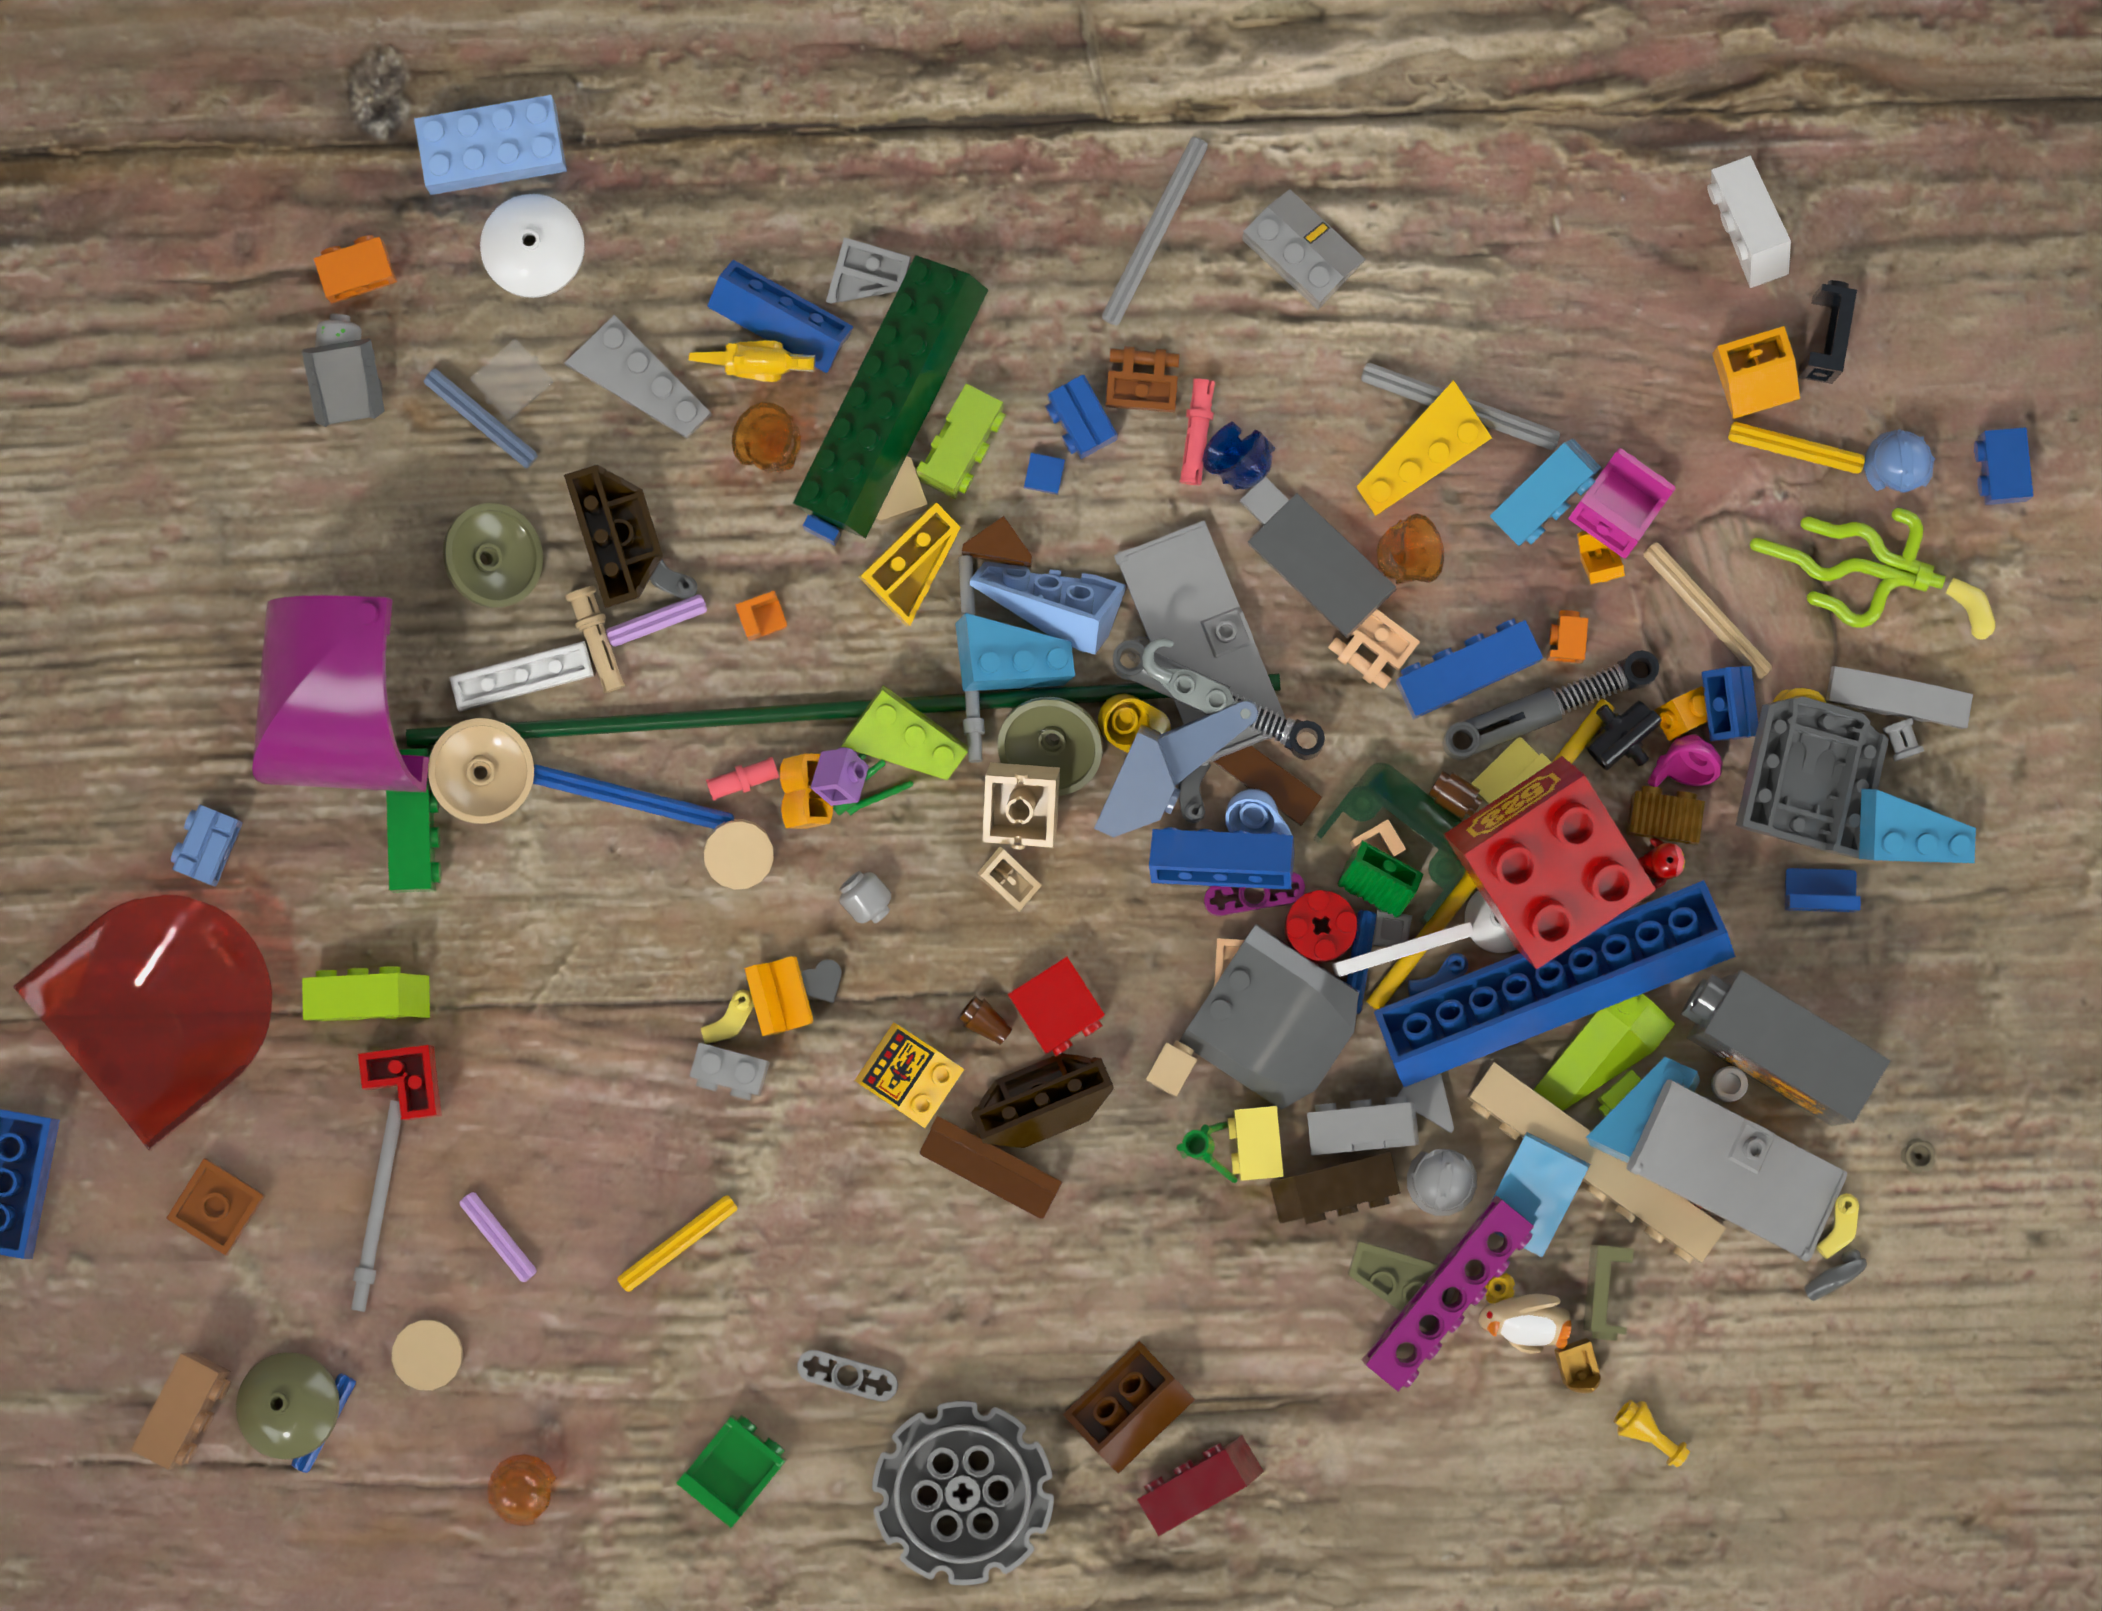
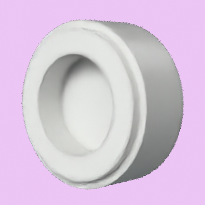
[1711,1066,1748,1102]

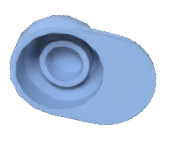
[1226,789,1292,835]

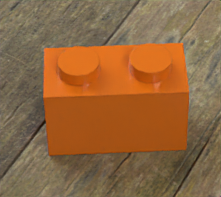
[313,235,397,304]

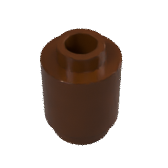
[1428,771,1483,819]

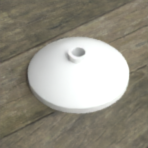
[480,194,585,298]

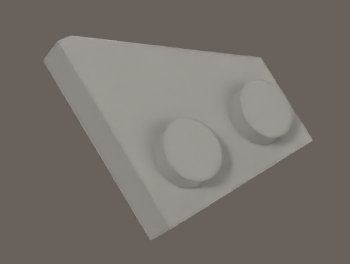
[826,237,912,304]

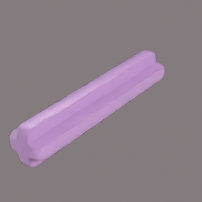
[606,594,707,647]
[459,1192,537,1282]

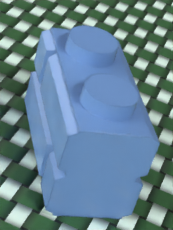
[170,804,243,887]

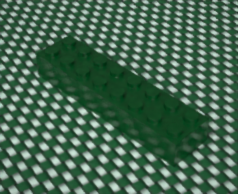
[793,255,988,539]

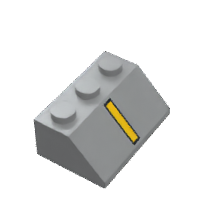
[1242,189,1366,310]

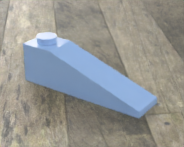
[970,561,1126,655]

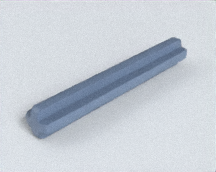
[424,369,538,468]

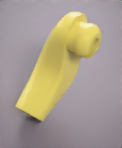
[1946,578,1996,640]
[700,990,754,1044]
[1816,1193,1859,1260]

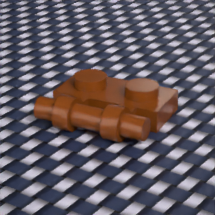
[1106,346,1180,413]

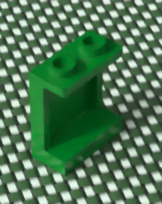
[676,1415,787,1528]

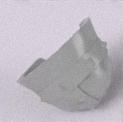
[1407,1149,1477,1216]

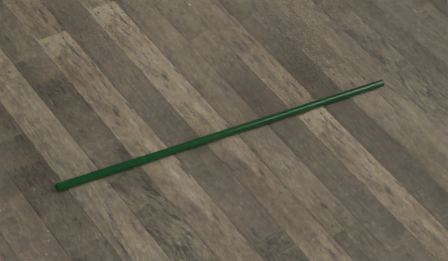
[406,673,1281,746]

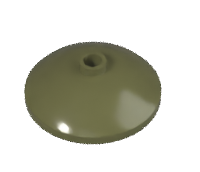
[443,503,543,608]
[998,697,1103,796]
[236,1352,339,1460]

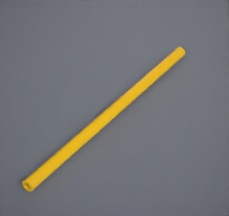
[1366,698,1615,1010]

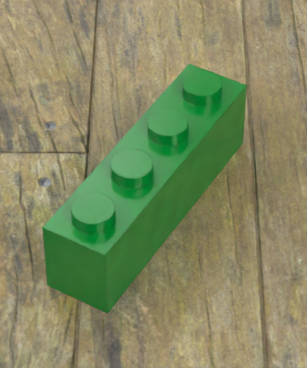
[386,749,441,893]

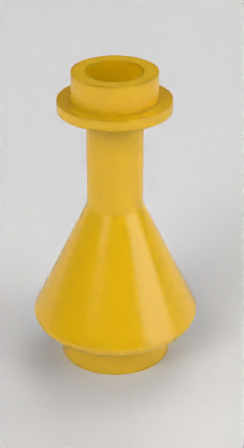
[1614,1400,1690,1467]

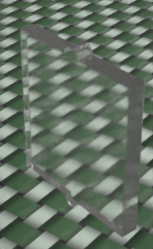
[470,338,554,422]

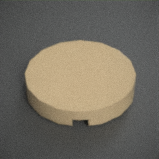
[703,819,774,890]
[392,1320,463,1390]

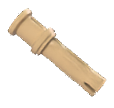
[565,586,625,693]

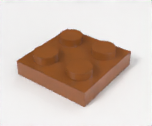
[166,1158,266,1256]

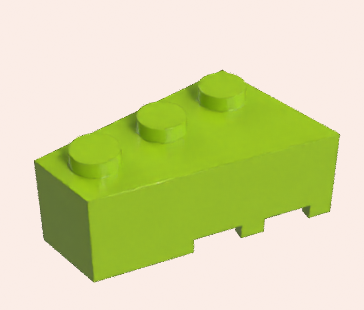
[916,383,1006,500]

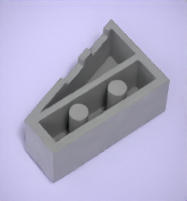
[1307,1096,1419,1155]

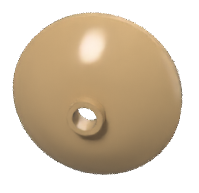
[428,718,534,824]

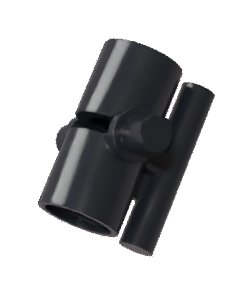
[1585,700,1662,771]

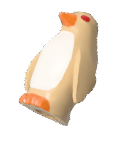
[1478,1293,1572,1354]

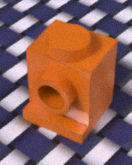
[1547,610,1588,664]

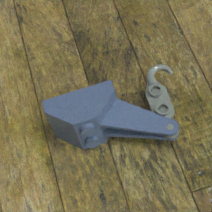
[1094,638,1258,837]

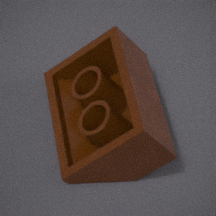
[1063,1341,1195,1474]

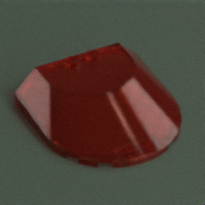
[13,894,273,1151]

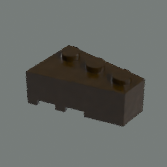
[1269,1152,1401,1225]

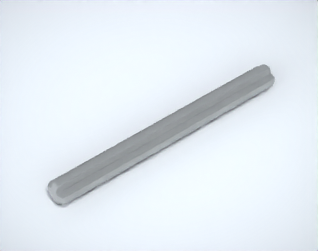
[1102,137,1208,326]
[1361,363,1560,450]

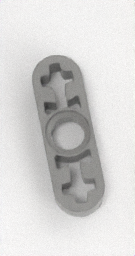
[797,1350,898,1401]

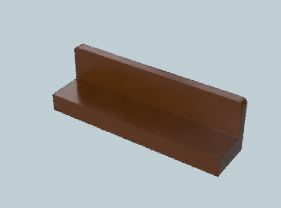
[919,1116,1063,1219]

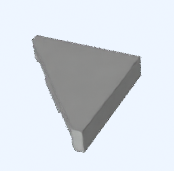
[1396,1073,1454,1133]

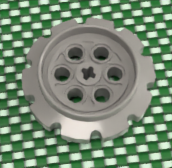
[872,1401,1054,1585]

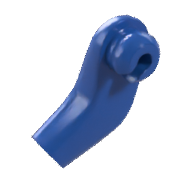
[1408,953,1469,997]

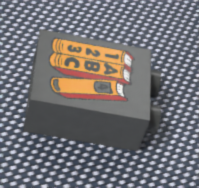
[1681,970,1891,1126]

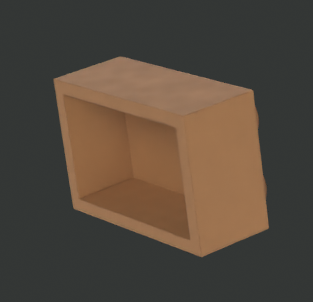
[131,1352,231,1470]

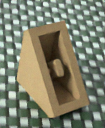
[875,456,928,526]
[977,847,1042,912]

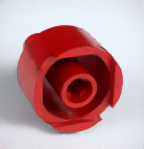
[1285,890,1357,963]

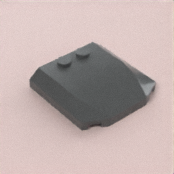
[1735,696,1889,858]
[1179,924,1359,1110]

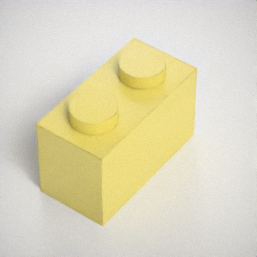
[1227,1106,1284,1181]

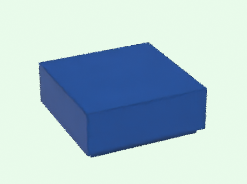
[1024,453,1065,495]
[803,514,841,546]

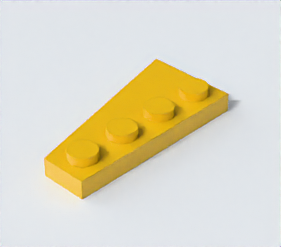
[1356,380,1492,516]

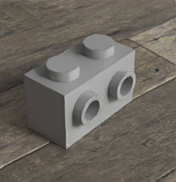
[689,1043,770,1100]

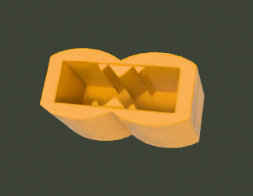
[780,753,833,829]

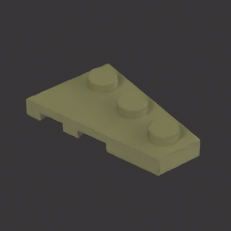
[1348,1240,1456,1331]

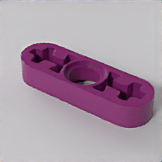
[1204,872,1305,917]

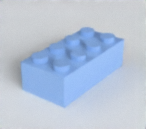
[414,95,567,195]

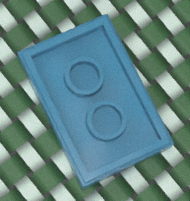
[1490,1132,1590,1258]

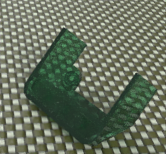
[1313,763,1467,925]

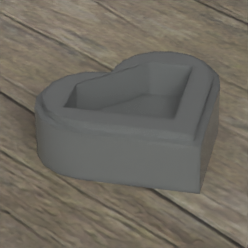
[801,959,842,1003]

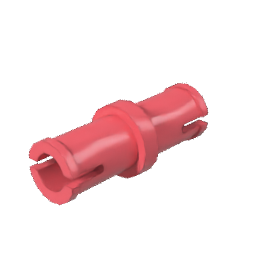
[706,757,779,801]

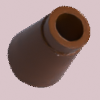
[959,996,1012,1045]

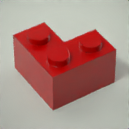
[358,1045,442,1121]

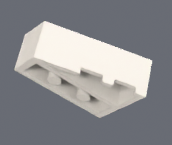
[1707,156,1791,288]

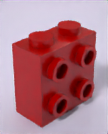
[1008,956,1106,1056]

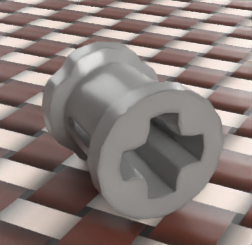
[1883,718,1924,762]

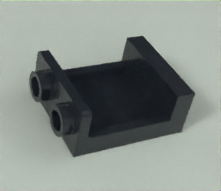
[1798,280,1857,384]

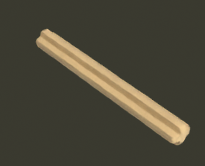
[1643,542,1772,680]

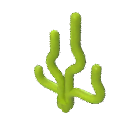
[1750,508,1946,628]

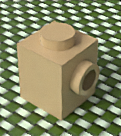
[1145,1040,1197,1097]

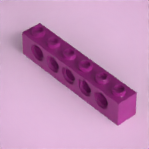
[1361,1195,1534,1392]

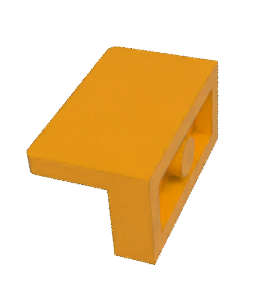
[744,956,814,1036]

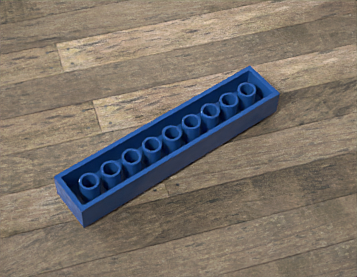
[1374,880,1736,1088]

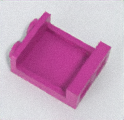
[1568,448,1676,559]

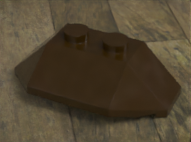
[564,464,663,609]
[971,1053,1114,1148]

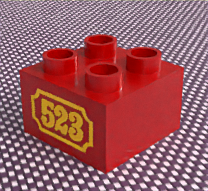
[1443,756,1656,969]

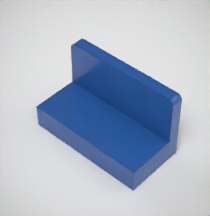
[1785,868,1861,913]

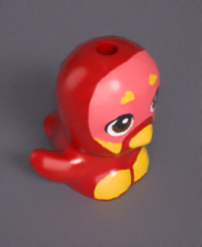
[1637,838,1685,889]

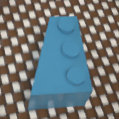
[1490,439,1602,546]
[955,613,1075,691]
[1859,789,1976,863]
[1586,1057,1700,1163]

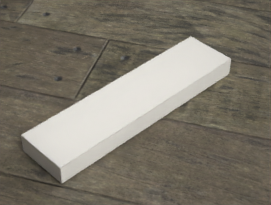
[449,641,594,712]
[1332,922,1474,977]

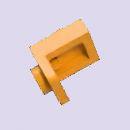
[1577,531,1625,584]
[1654,686,1708,741]

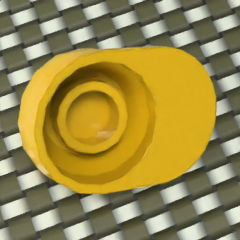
[1098,694,1171,753]

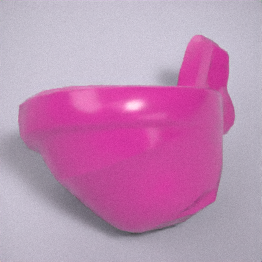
[1647,734,1723,787]

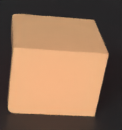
[1350,819,1406,858]

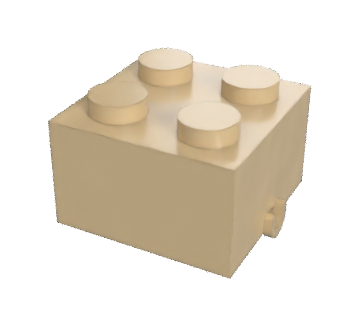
[983,762,1060,849]

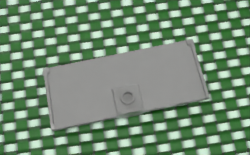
[1114,521,1286,766]
[1627,1079,1847,1262]

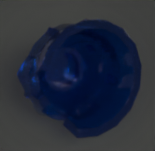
[1202,421,1275,490]

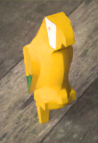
[689,340,815,382]

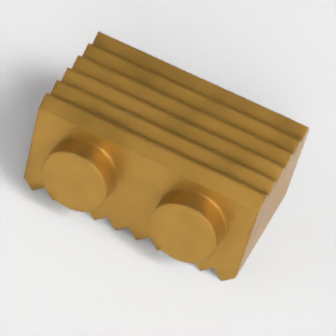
[1626,786,1705,845]

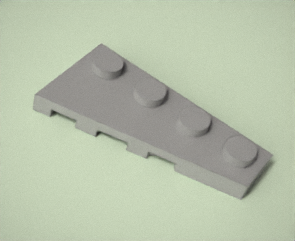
[565,315,712,439]

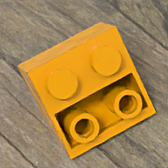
[1712,326,1800,419]

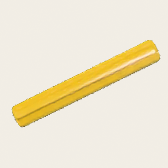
[1728,422,1865,474]
[617,1195,738,1292]

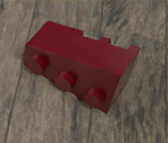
[1137,1435,1264,1537]

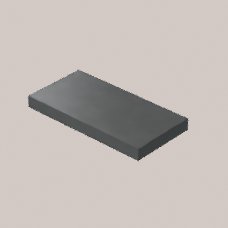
[1248,493,1397,638]

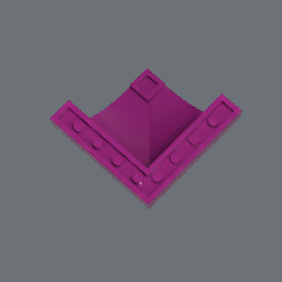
[252,595,429,793]

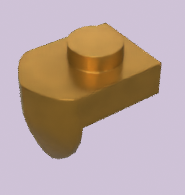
[1554,1338,1601,1394]

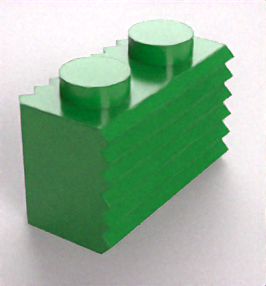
[1337,840,1424,918]

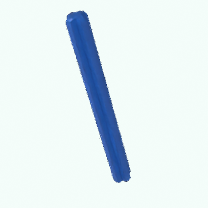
[533,764,734,829]

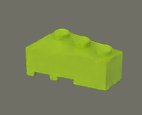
[841,685,968,780]
[302,967,430,1021]

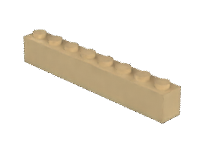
[1467,1062,1726,1264]

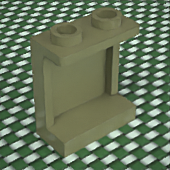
[1583,1245,1634,1341]

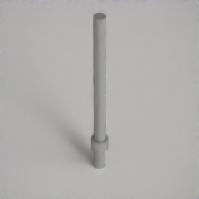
[958,555,985,763]
[351,1100,401,1312]

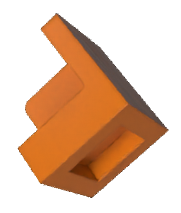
[735,591,787,641]

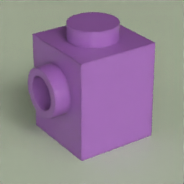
[810,747,869,806]

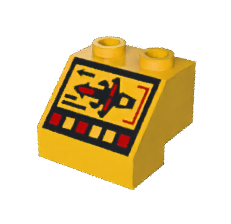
[854,1022,964,1128]

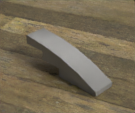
[1826,666,1973,729]

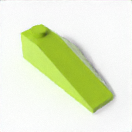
[1533,993,1675,1111]

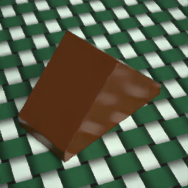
[962,516,1032,568]

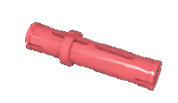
[1180,379,1215,486]

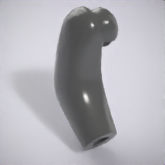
[650,559,698,599]
[1177,764,1211,823]
[1805,1249,1867,1301]

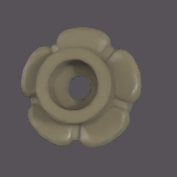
[1901,1138,1936,1174]

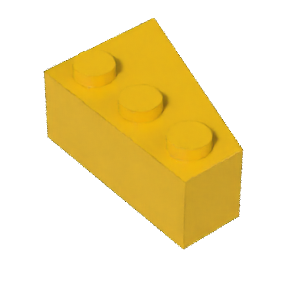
[858,502,961,627]

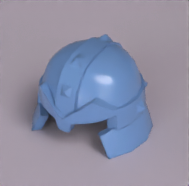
[1864,429,1935,493]

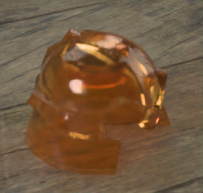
[731,402,801,473]
[1377,513,1444,584]
[487,1454,557,1526]

